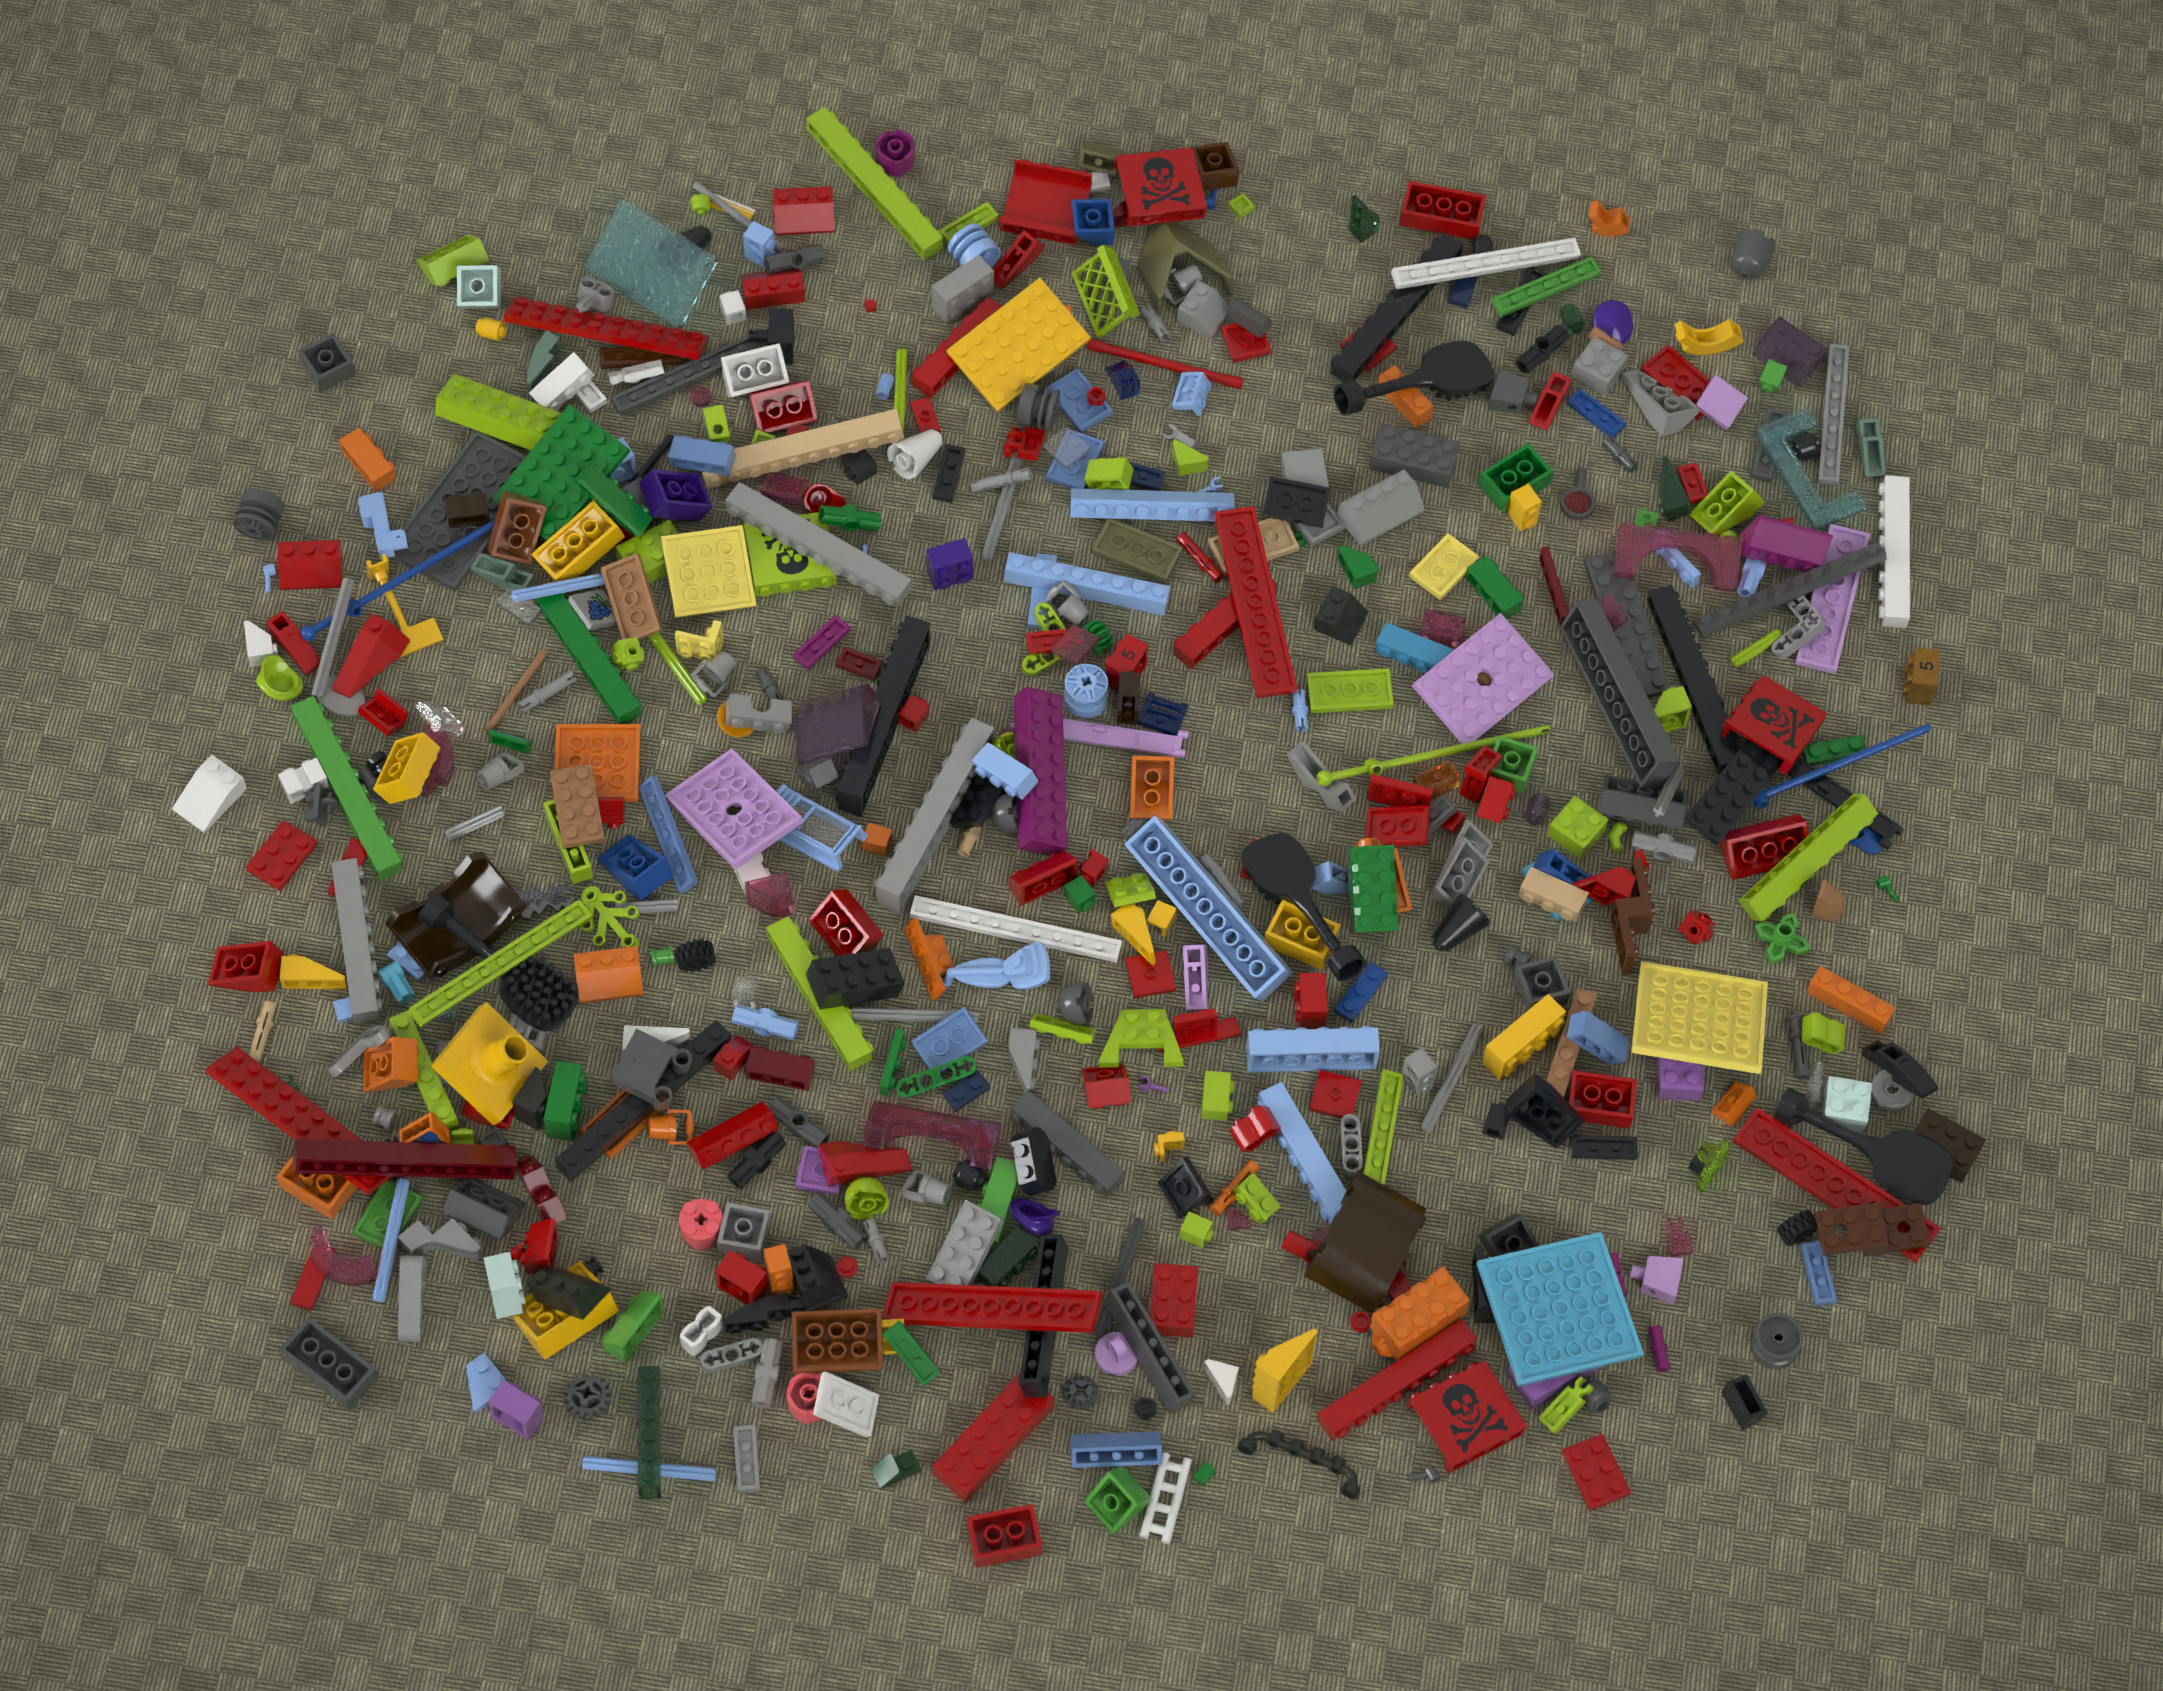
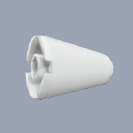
[887,429,942,480]

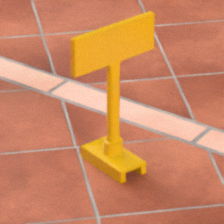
[366,554,444,657]

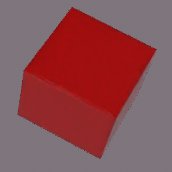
[864,299,876,313]

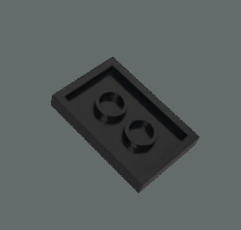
[1262,476,1330,528]
[950,774,1004,828]

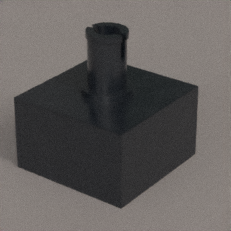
[749,308,795,365]

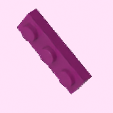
[793,615,851,671]

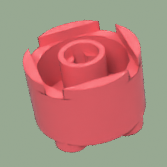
[679,1199,723,1250]
[786,1373,822,1424]

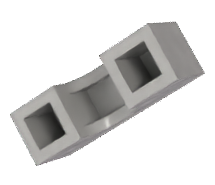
[725,693,792,733]

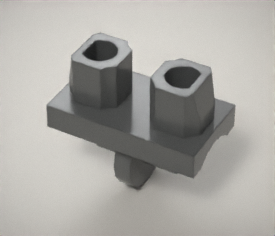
[303,783,339,827]

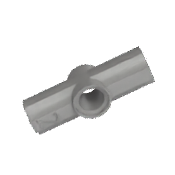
[1631,830,1697,864]
[751,1338,783,1408]

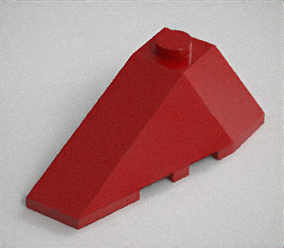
[331,613,410,698]
[817,1141,912,1186]

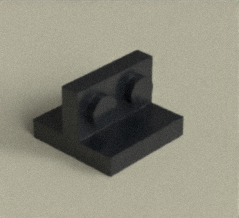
[1157,1157,1214,1218]

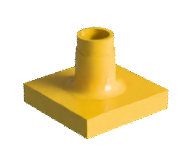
[431,1002,548,1125]

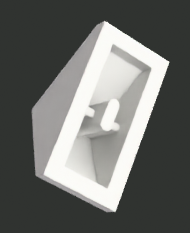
[1204,1359,1239,1406]

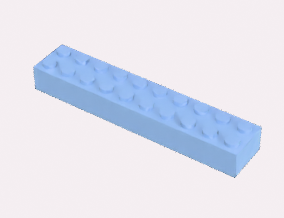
[1124,815,1294,1002]

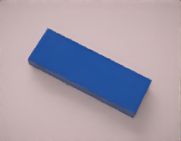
[1567,388,1626,438]

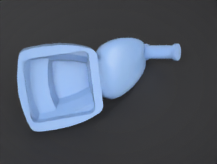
[942,941,1050,990]

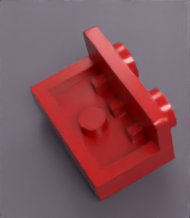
[358,688,409,737]

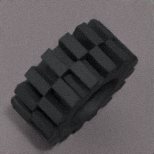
[675,939,716,972]
[1777,1209,1817,1246]

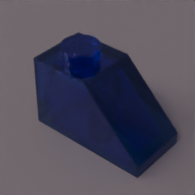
[1105,361,1140,400]

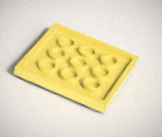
[661,525,756,618]

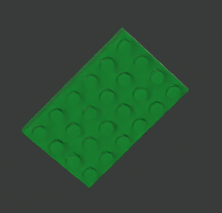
[492,405,631,541]

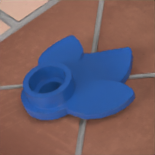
[1848,827,1882,854]

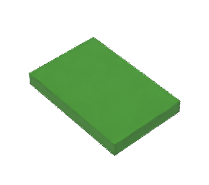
[352,1180,424,1249]

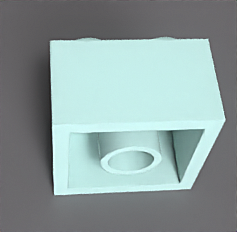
[457,265,501,309]
[1822,1076,1872,1133]
[484,1252,525,1319]

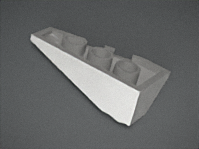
[1621,369,1700,436]

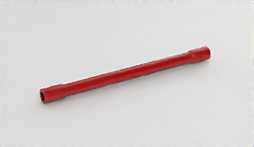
[1086,338,1244,390]

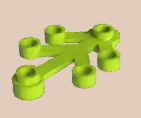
[580,886,640,948]

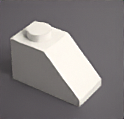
[244,620,278,667]

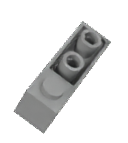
[1008,1028,1040,1093]

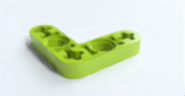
[1021,603,1075,677]

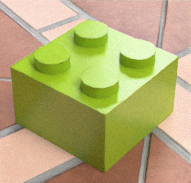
[1547,796,1609,859]

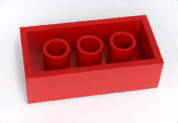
[1400,180,1486,240]

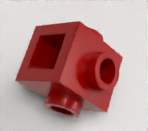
[1678,909,1716,944]

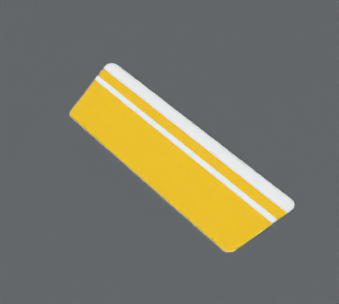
[711,194,756,220]

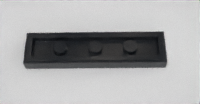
[1496,267,1548,336]

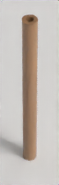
[484,650,548,733]

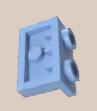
[1172,372,1211,416]

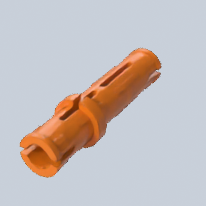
[1209,1160,1260,1216]

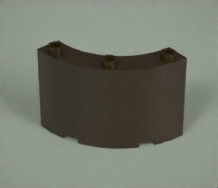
[385,851,527,979]
[1304,1170,1427,1314]

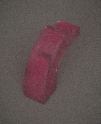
[420,721,455,798]
[310,1225,377,1286]

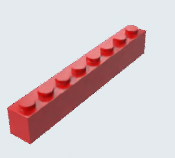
[1317,1318,1477,1441]

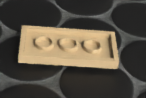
[1208,518,1299,576]

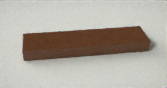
[600,347,681,369]

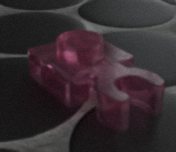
[1666,1217,1693,1257]

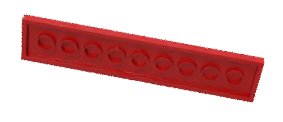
[503,297,709,360]
[1214,506,1298,699]
[206,1046,393,1195]
[1733,1107,1940,1263]
[881,1282,1103,1333]

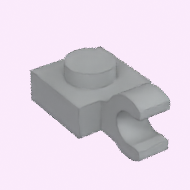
[1163,424,1200,450]

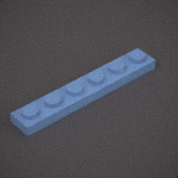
[639,775,698,894]

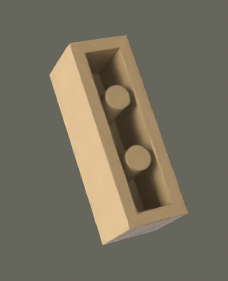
[1518,867,1589,922]

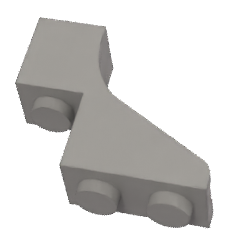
[1286,742,1356,812]
[398,1218,483,1260]

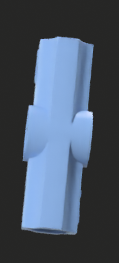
[1737,557,1767,598]
[732,1004,799,1040]

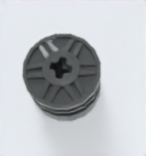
[1016,383,1060,432]
[232,488,285,541]

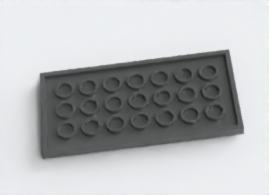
[391,430,526,591]

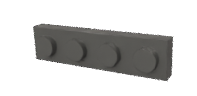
[1750,407,1788,483]

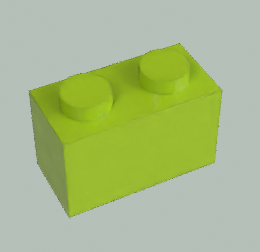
[1084,457,1134,490]
[1201,1071,1235,1121]

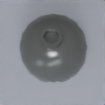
[989,793,1018,834]
[1057,982,1094,1025]

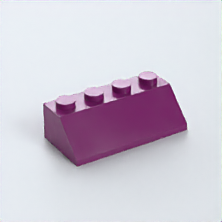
[1740,515,1833,573]

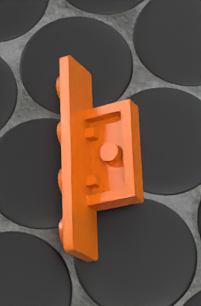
[904,918,955,1000]

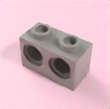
[1401,1048,1437,1095]

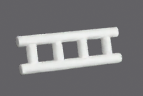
[1139,1452,1192,1544]

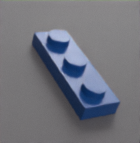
[1334,961,1388,1023]

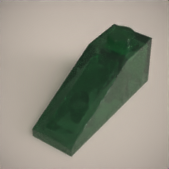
[1348,195,1380,243]
[1658,456,1691,522]

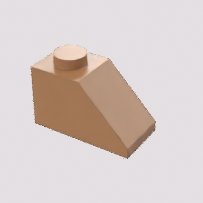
[1811,880,1846,923]

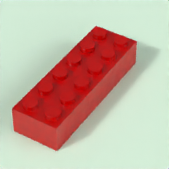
[932,1373,1055,1503]

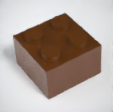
[1190,142,1239,191]

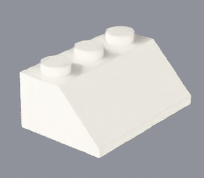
[721,343,790,398]

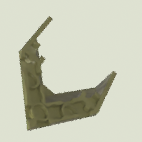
[1138,222,1234,315]

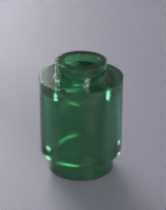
[1560,303,1585,334]

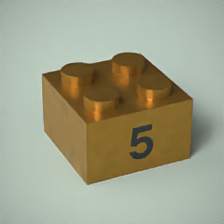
[1903,647,1940,706]

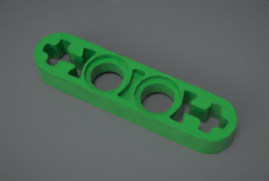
[896,1056,977,1098]

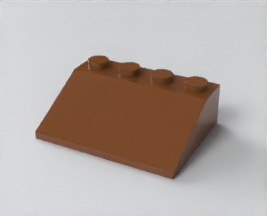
[792,1308,883,1374]

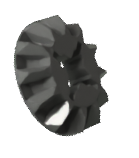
[1063,1375,1099,1410]

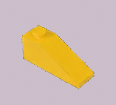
[1111,903,1156,966]
[280,954,347,989]

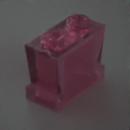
[1420,609,1466,650]

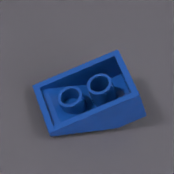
[597,834,673,900]

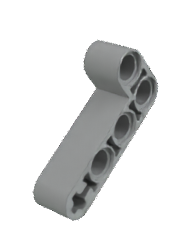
[398,1255,427,1342]

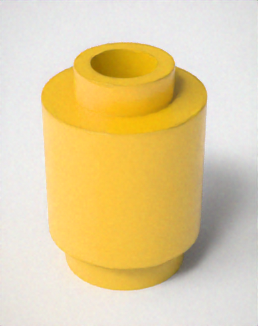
[475,317,507,341]

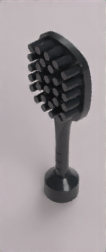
[1334,341,1494,416]
[1241,833,1366,981]
[418,892,579,1032]
[1774,1088,1954,1205]

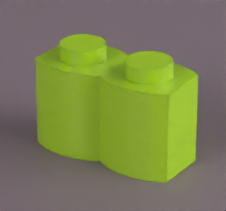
[1802,1012,1845,1054]

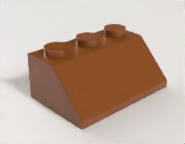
[487,491,547,565]

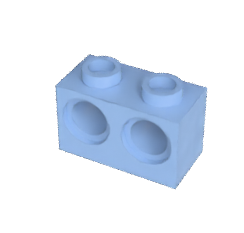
[743,221,776,268]

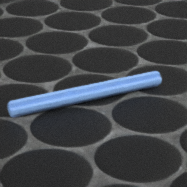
[511,573,605,602]
[373,1178,409,1303]
[582,1456,716,1481]

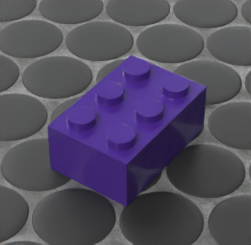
[639,469,713,521]

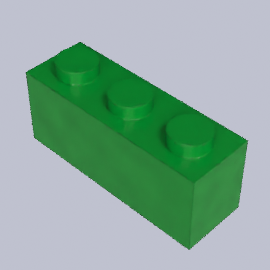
[1465,556,1524,619]

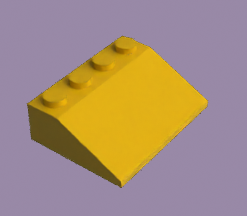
[511,1261,619,1360]
[1251,1328,1318,1413]

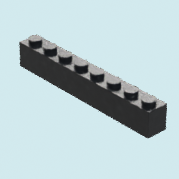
[1018,1234,1069,1398]

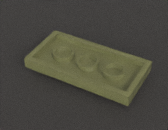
[1091,518,1183,583]

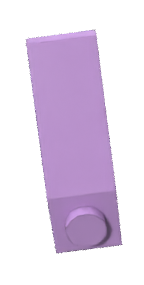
[1183,944,1208,1010]

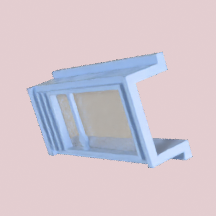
[776,784,869,872]

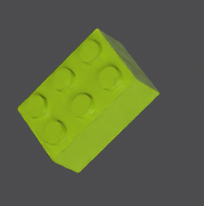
[616,520,679,584]

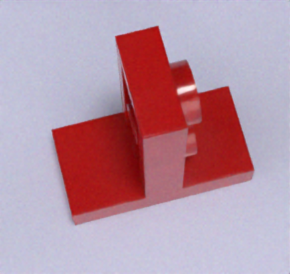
[1459,745,1503,804]

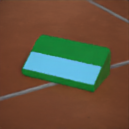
[488,729,533,754]

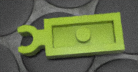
[1539,1377,1594,1434]

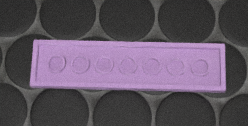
[1795,524,1870,674]

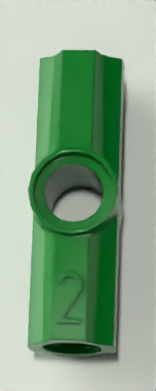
[818,504,882,532]

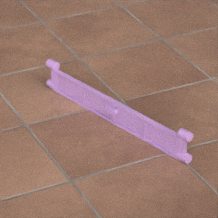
[1010,710,1189,758]

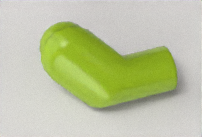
[1608,822,1628,853]

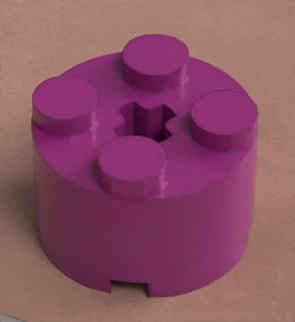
[876,130,915,178]

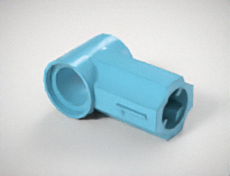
[377,961,415,1005]

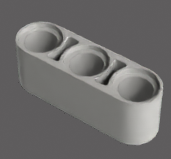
[1339,1114,1363,1180]

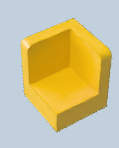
[1147,900,1177,937]

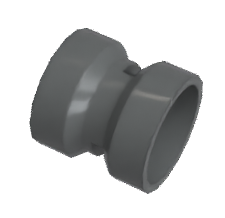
[1503,945,1532,967]

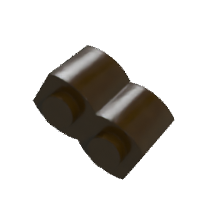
[445,492,490,528]

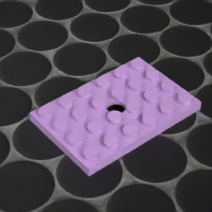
[1412,613,1555,744]
[665,748,804,870]

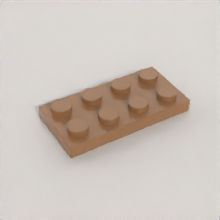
[601,553,663,641]
[550,764,605,849]

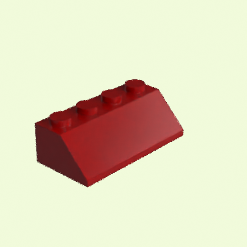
[1720,814,1809,880]

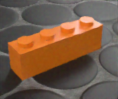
[1806,966,1896,1035]

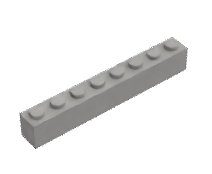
[331,858,383,1023]

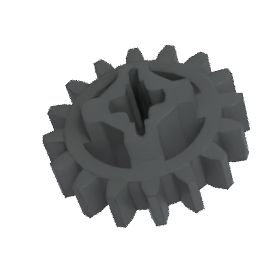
[563,1372,612,1421]

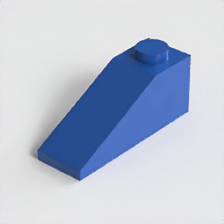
[1533,849,1593,901]

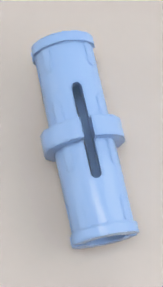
[1292,689,1309,732]

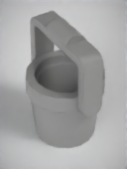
[1163,264,1203,305]
[1044,580,1090,626]
[691,651,737,697]
[476,752,525,790]
[902,1170,952,1205]

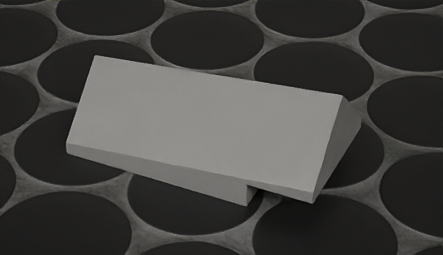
[1432,819,1494,908]

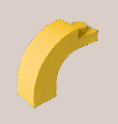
[1675,319,1744,355]

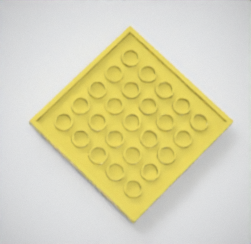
[1631,961,1768,1074]

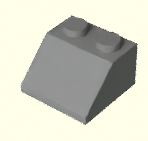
[1177,280,1229,339]

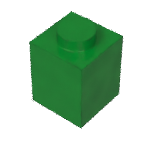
[1064,875,1096,914]

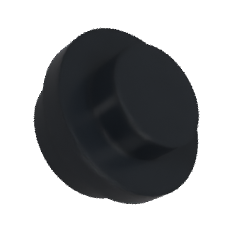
[1134,1398,1157,1420]

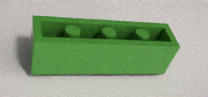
[978,1157,1018,1250]

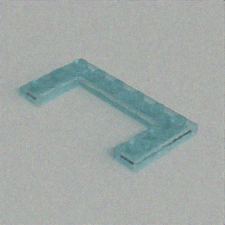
[1755,408,1867,530]

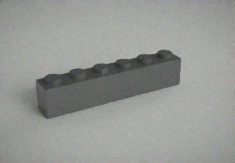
[1010,1090,1125,1197]
[1103,1282,1196,1413]

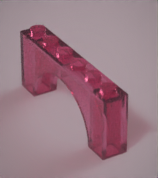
[1612,522,1742,592]
[862,1100,1002,1169]

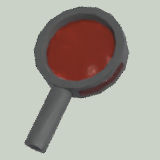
[1560,467,1595,520]

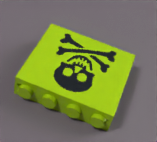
[744,512,837,597]

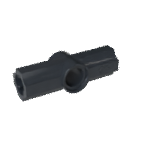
[1515,325,1569,374]
[727,1132,786,1189]

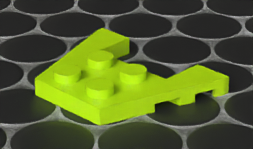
[1099,1009,1184,1068]

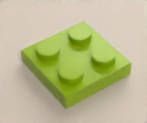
[1105,873,1156,907]

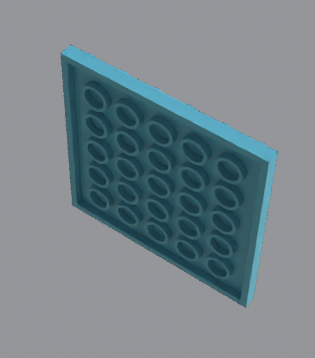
[1476,1232,1644,1387]

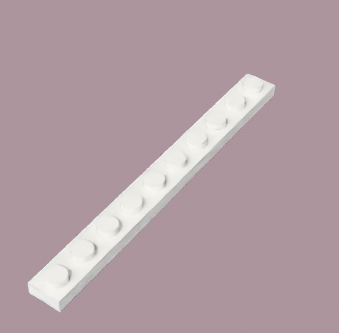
[1391,238,1581,289]
[910,895,1122,963]

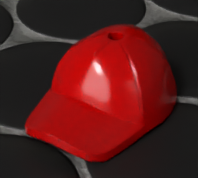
[803,483,846,513]

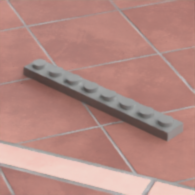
[1818,343,1850,486]

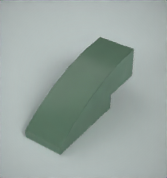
[526,330,561,393]
[1856,418,1886,477]
[470,553,538,593]

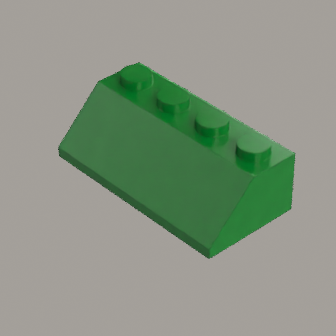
[573,463,652,537]

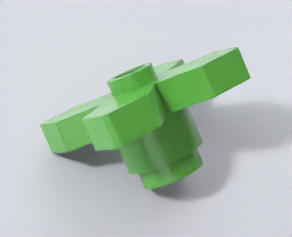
[1755,913,1810,964]

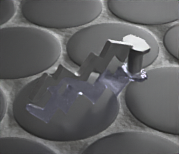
[514,882,576,920]

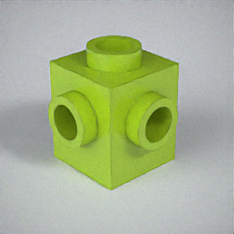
[612,637,644,671]

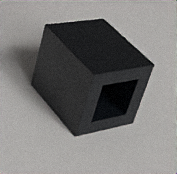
[1482,1103,1510,1140]

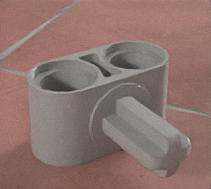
[576,276,614,313]

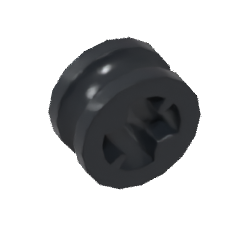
[583,1256,604,1277]

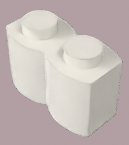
[680,1306,722,1356]

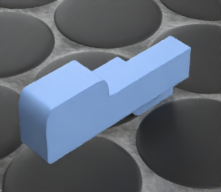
[358,492,408,559]

